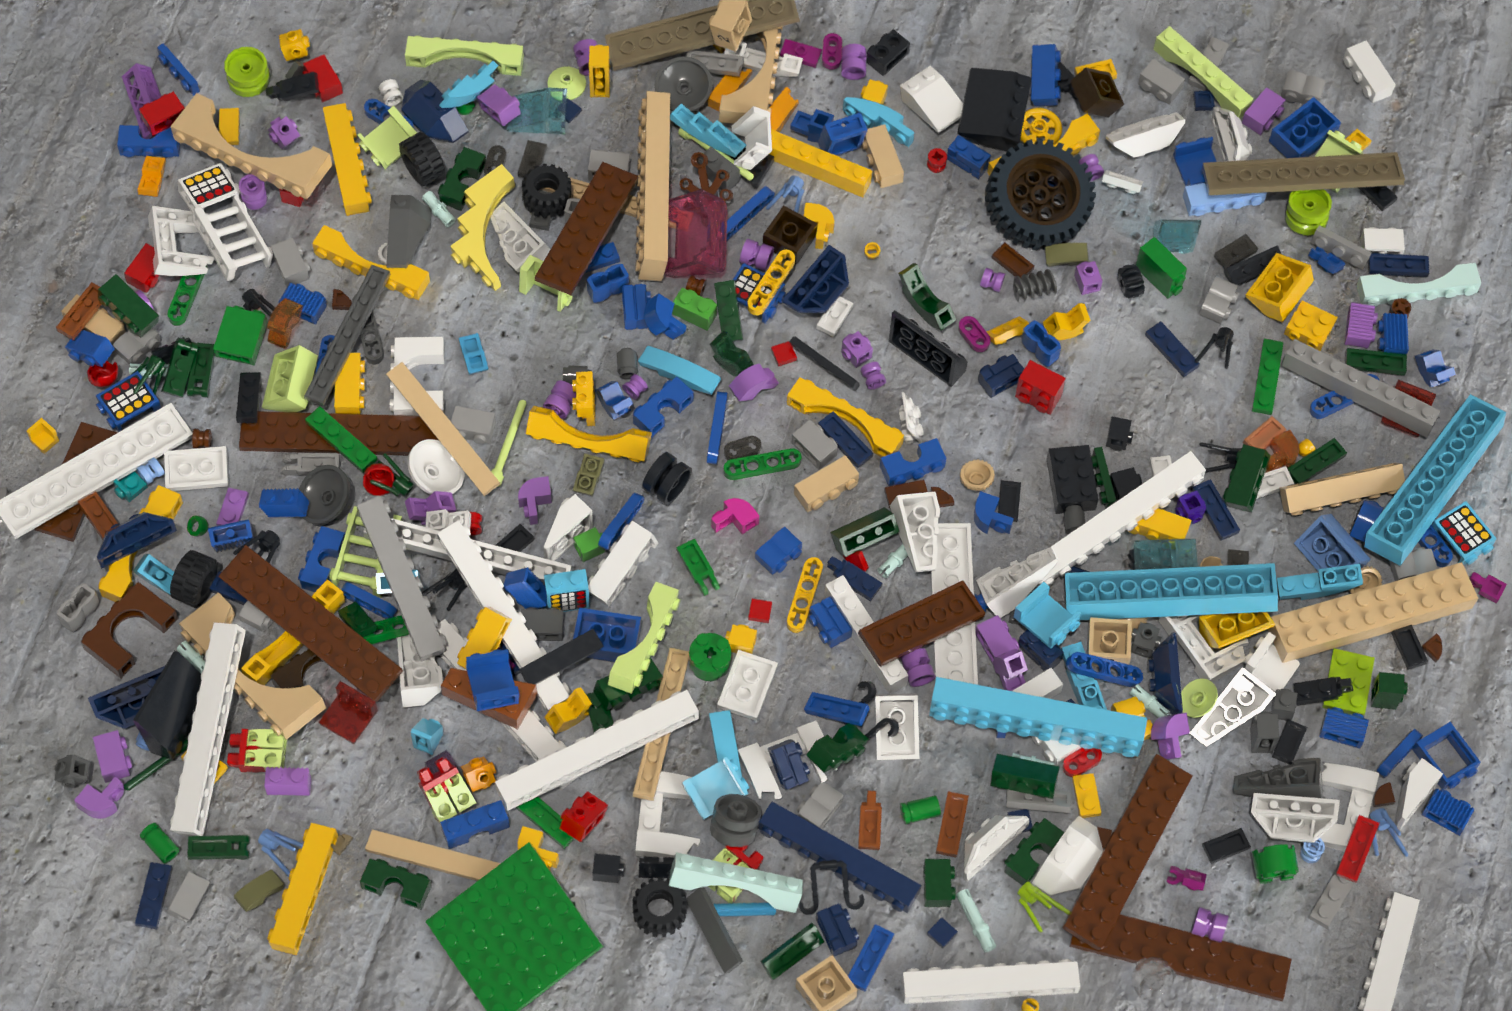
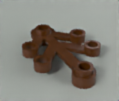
[680,152,733,228]

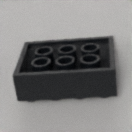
[957,68,1032,152]
[889,310,968,387]
[133,651,201,760]

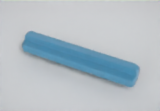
[713,903,776,916]

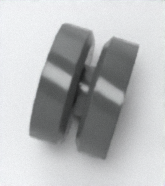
[710,794,761,847]

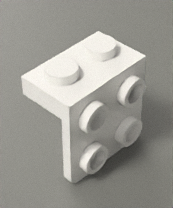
[1244,632,1299,693]

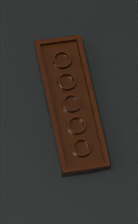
[34,422,118,542]
[858,580,985,667]

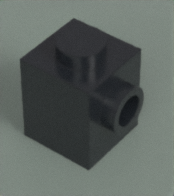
[1105,416,1133,451]
[592,853,625,883]

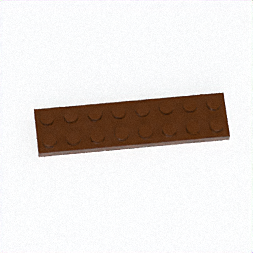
[535,162,638,295]

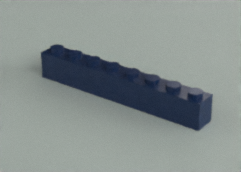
[758,801,921,913]

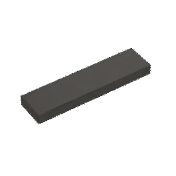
[686,887,743,974]

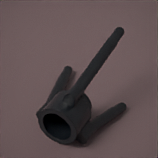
[242,289,286,319]
[1195,327,1234,369]
[1199,442,1242,473]
[233,530,280,563]
[422,569,467,611]

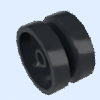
[642,452,692,505]

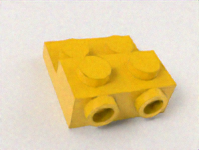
[1284,300,1338,351]
[572,371,595,426]

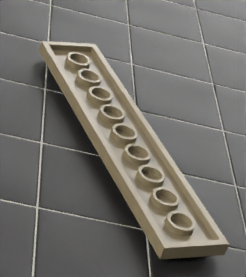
[605,0,800,71]
[1202,152,1405,195]

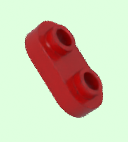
[1062,748,1102,777]

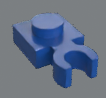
[1309,247,1346,274]

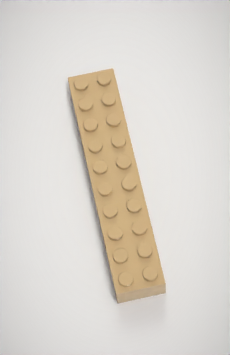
[635,91,670,281]
[1268,562,1478,663]

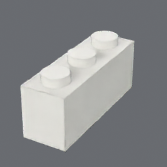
[1343,40,1396,103]

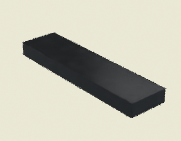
[789,336,860,391]
[519,629,604,685]

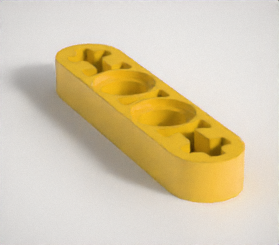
[747,250,795,315]
[787,557,823,633]

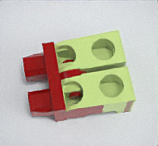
[227,729,287,772]
[417,757,476,823]
[708,845,764,903]

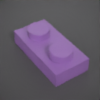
[216,487,249,526]

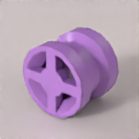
[622,374,648,400]

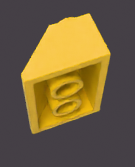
[1245,253,1314,322]
[1199,612,1275,648]

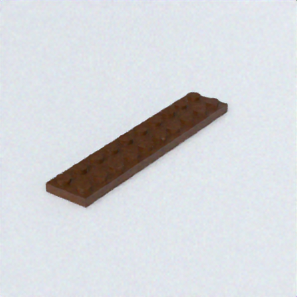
[239,411,439,456]
[218,545,403,703]
[1062,753,1193,951]
[1069,914,1292,1002]

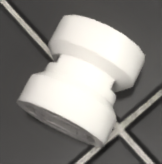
[379,79,403,107]

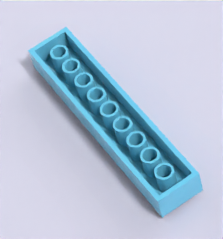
[1364,394,1506,566]
[1065,563,1278,620]
[929,677,1147,757]

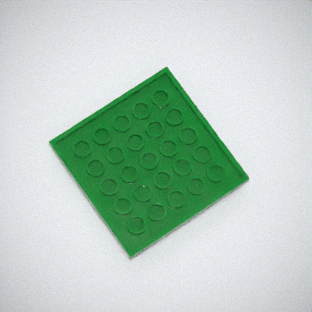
[425,842,604,1011]

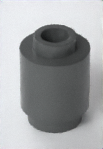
[617,348,638,379]
[563,365,592,385]
[1064,505,1085,535]

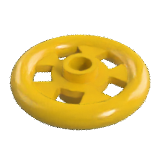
[1020,108,1062,145]

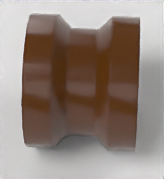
[686,275,706,297]
[1389,298,1411,319]
[192,428,212,449]

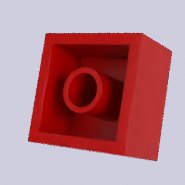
[1015,360,1066,415]

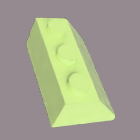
[262,345,318,412]

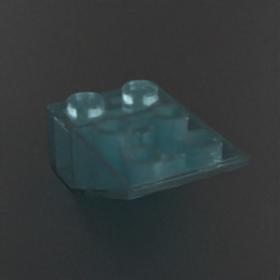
[507,88,568,134]
[1153,220,1201,254]
[1133,539,1198,570]

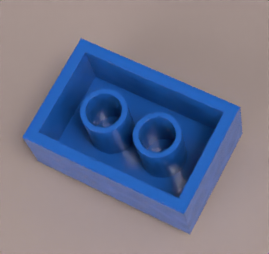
[1269,97,1341,158]
[573,608,641,662]

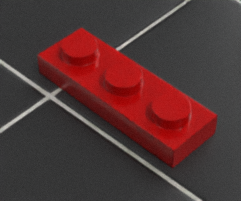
[1336,815,1379,883]

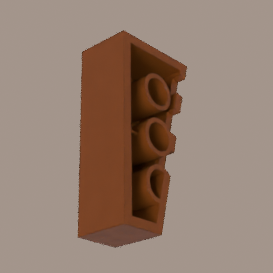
[441,668,537,730]

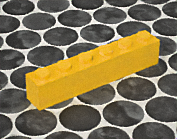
[323,103,372,216]
[769,129,872,198]
[267,823,338,956]

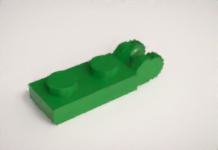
[676,539,720,596]

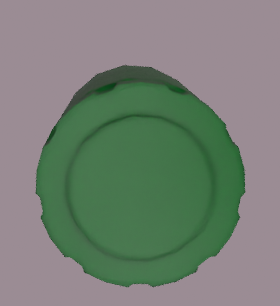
[900,795,941,824]
[140,823,180,864]

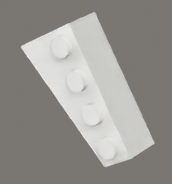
[588,521,659,606]

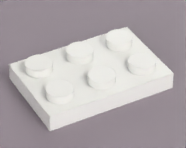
[164,446,228,491]
[717,650,778,721]

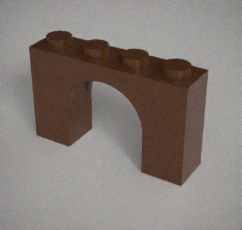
[81,582,178,679]

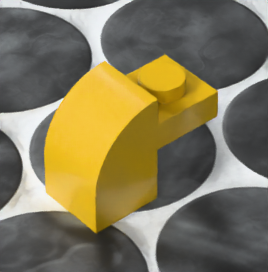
[803,203,834,249]
[1042,303,1091,340]
[544,687,592,734]
[517,826,559,869]

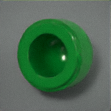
[456,101,475,115]
[187,515,209,536]

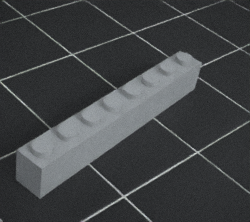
[1282,339,1440,438]
[357,496,447,662]

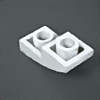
[426,509,471,531]

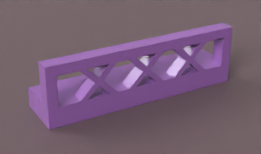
[122,63,161,139]

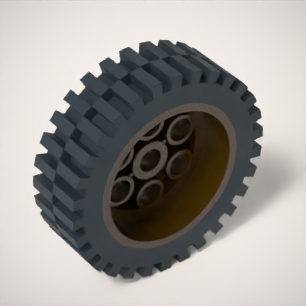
[985,139,1096,250]

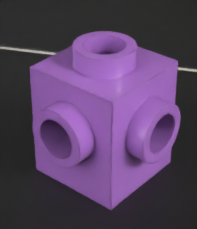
[268,116,300,149]
[841,331,873,368]

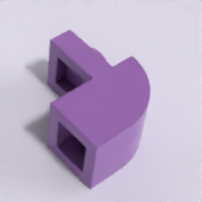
[729,364,779,401]
[518,476,552,525]
[405,491,456,525]
[994,649,1028,691]
[1151,713,1190,759]
[74,777,124,819]

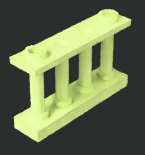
[330,506,403,598]

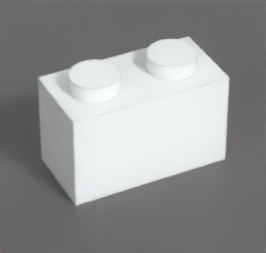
[1360,227,1405,255]

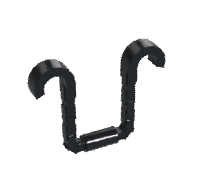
[842,681,899,739]
[798,860,864,915]

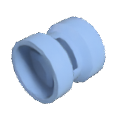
[137,458,165,485]
[1300,838,1325,863]

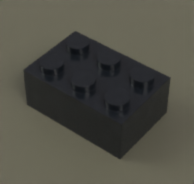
[1046,445,1099,514]

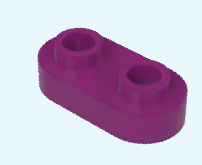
[822,33,842,70]
[958,316,990,352]

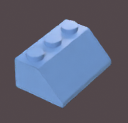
[1294,514,1371,571]

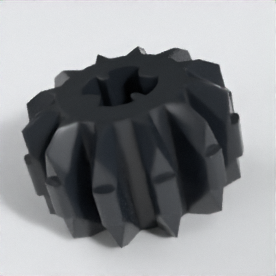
[1117,264,1145,298]

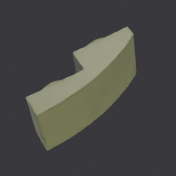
[1045,243,1089,267]
[573,454,605,496]
[234,869,284,912]

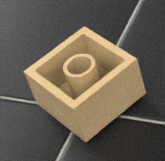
[709,0,752,52]
[1087,617,1132,668]
[795,955,857,1011]

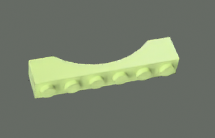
[1153,26,1254,119]
[405,36,524,76]
[608,582,680,694]

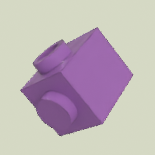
[1074,261,1103,295]

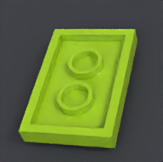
[1322,648,1375,716]

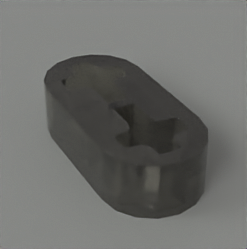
[484,145,506,176]
[724,436,761,461]

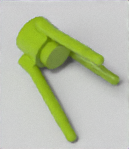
[1017,881,1070,932]

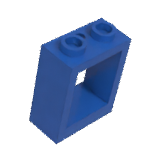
[818,112,868,156]
[1412,722,1481,790]

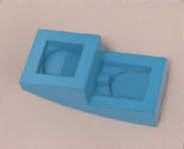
[459,333,489,375]

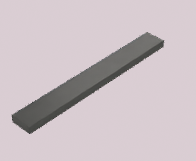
[304,265,391,406]

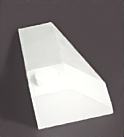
[491,202,551,272]
[890,492,940,572]
[976,547,1058,618]
[1190,667,1276,747]

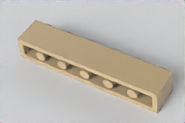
[1280,462,1405,516]

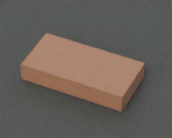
[1243,416,1286,449]

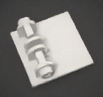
[899,392,924,444]

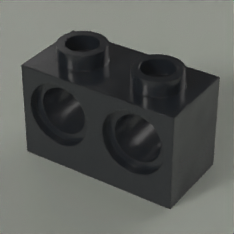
[866,29,910,76]

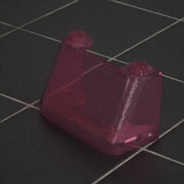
[664,189,727,277]

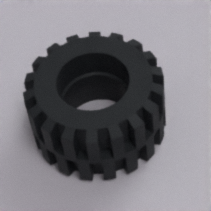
[399,131,445,186]
[522,164,571,218]
[170,550,218,608]
[632,877,687,937]

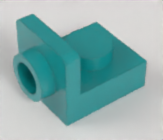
[113,471,148,502]

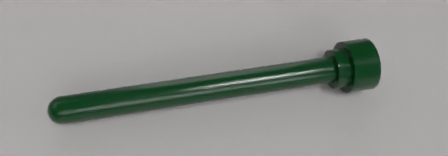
[124,739,188,791]

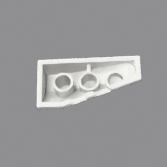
[397,635,443,707]

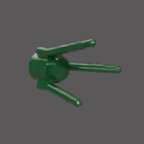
[132,354,166,395]
[370,453,414,497]

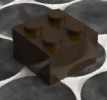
[1070,68,1124,118]
[763,205,817,264]

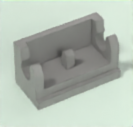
[167,872,210,923]

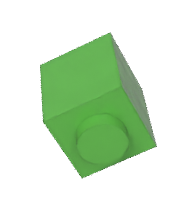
[573,527,605,562]

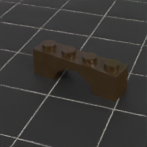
[270,649,323,688]

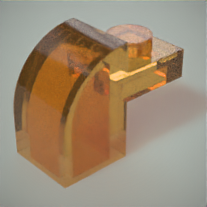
[267,298,303,349]
[1265,430,1299,473]

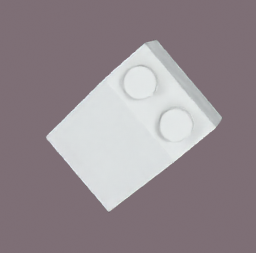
[900,66,963,133]
[544,494,593,561]
[875,693,919,760]
[1395,758,1443,833]

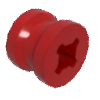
[927,148,947,173]
[470,512,482,535]

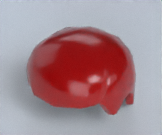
[87,360,118,388]
[363,463,394,496]

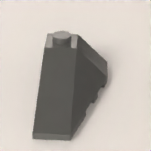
[386,195,432,268]
[1234,758,1323,799]

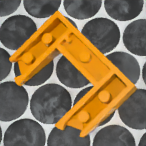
[708,69,799,133]

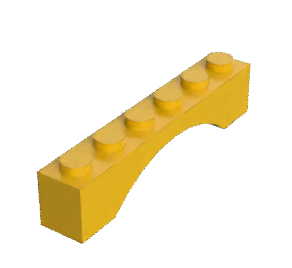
[987,113,1100,178]
[312,225,430,300]
[787,377,904,457]
[526,406,652,462]
[98,485,183,602]
[241,579,345,685]

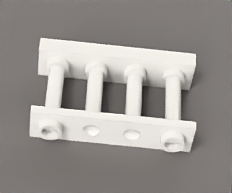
[192,195,273,281]

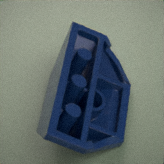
[401,79,469,143]
[782,245,849,313]
[97,512,177,569]
[1147,632,1183,714]
[88,666,165,729]

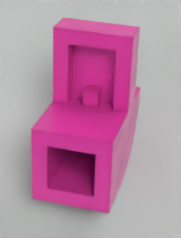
[711,498,759,535]

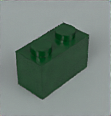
[1371,672,1408,710]
[923,859,956,907]

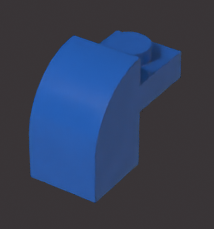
[790,109,834,142]
[644,293,687,340]
[1415,349,1456,387]
[595,381,633,420]
[974,491,1014,534]
[1350,500,1384,542]

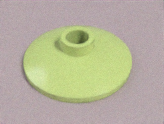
[548,66,586,100]
[1181,679,1218,718]

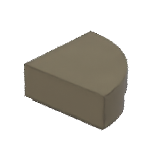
[331,834,353,855]

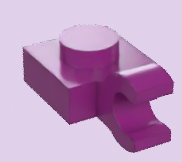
[1469,572,1507,603]
[1167,866,1207,891]

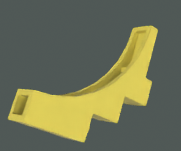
[450,164,516,291]

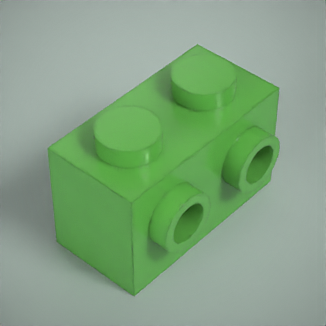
[672,288,717,331]

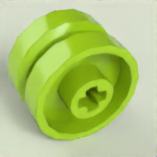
[224,47,270,97]
[1285,189,1332,236]

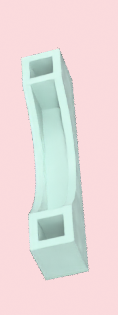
[1357,263,1481,306]
[669,852,803,913]

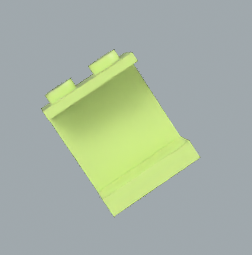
[357,106,417,169]
[1315,130,1363,193]
[519,255,572,312]

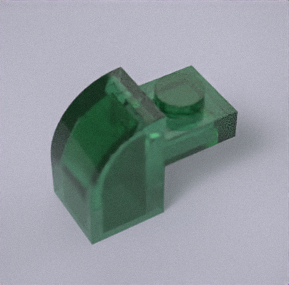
[710,331,754,377]

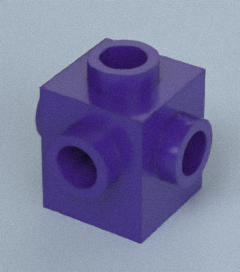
[1175,490,1206,524]

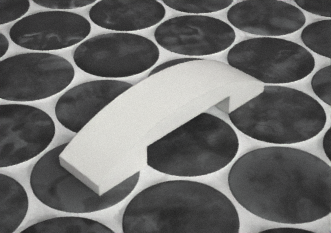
[724,42,803,77]

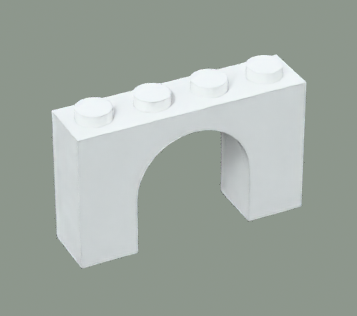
[390,337,445,416]
[1012,668,1082,766]

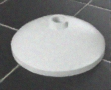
[408,439,465,495]

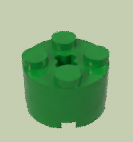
[689,633,731,681]
[1252,844,1299,884]

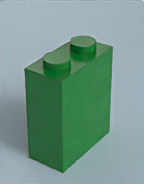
[1136,237,1187,299]
[213,306,268,366]

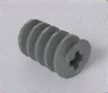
[1013,269,1057,301]

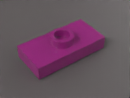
[780,39,822,68]

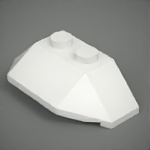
[1211,107,1252,162]
[1106,112,1185,157]
[1251,793,1340,843]
[964,815,1029,882]
[1032,816,1103,896]

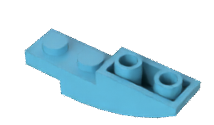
[439,61,499,108]
[843,97,914,147]
[1277,564,1363,600]
[1061,642,1107,710]

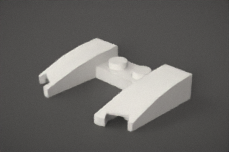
[148,206,214,276]
[1158,615,1249,683]
[738,721,838,799]
[1320,763,1379,852]
[636,771,700,858]

